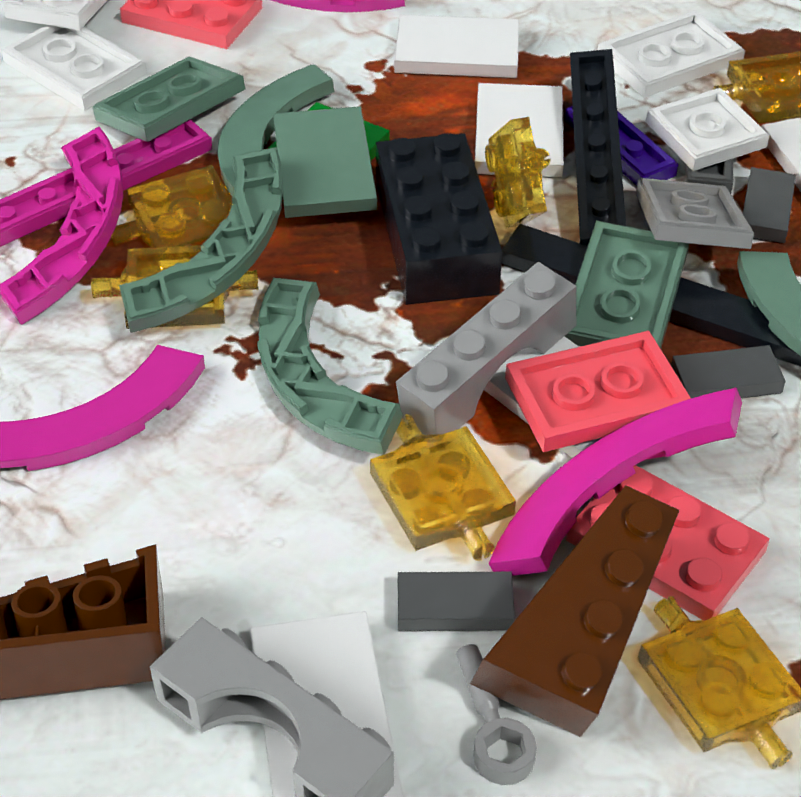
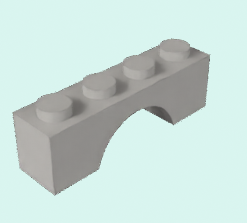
[396,262,576,447]
[150,617,394,797]

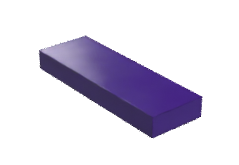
[565,106,679,186]

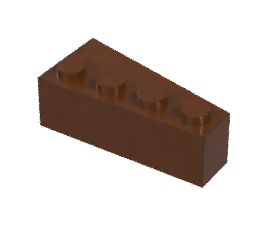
[470,485,679,737]
[0,544,166,700]

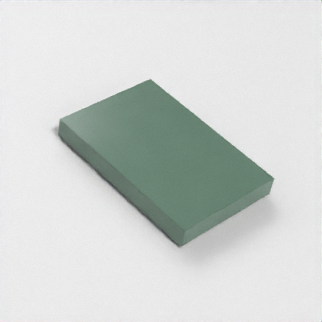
[92,56,246,142]
[273,106,377,218]
[565,221,689,349]

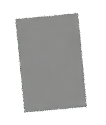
[636,178,754,249]

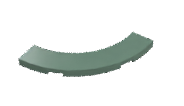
[217,64,334,197]
[119,147,283,333]
[737,251,801,356]
[257,278,403,455]

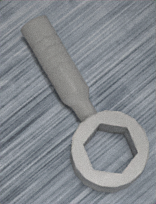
[456,644,536,785]

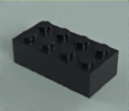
[376,133,502,305]

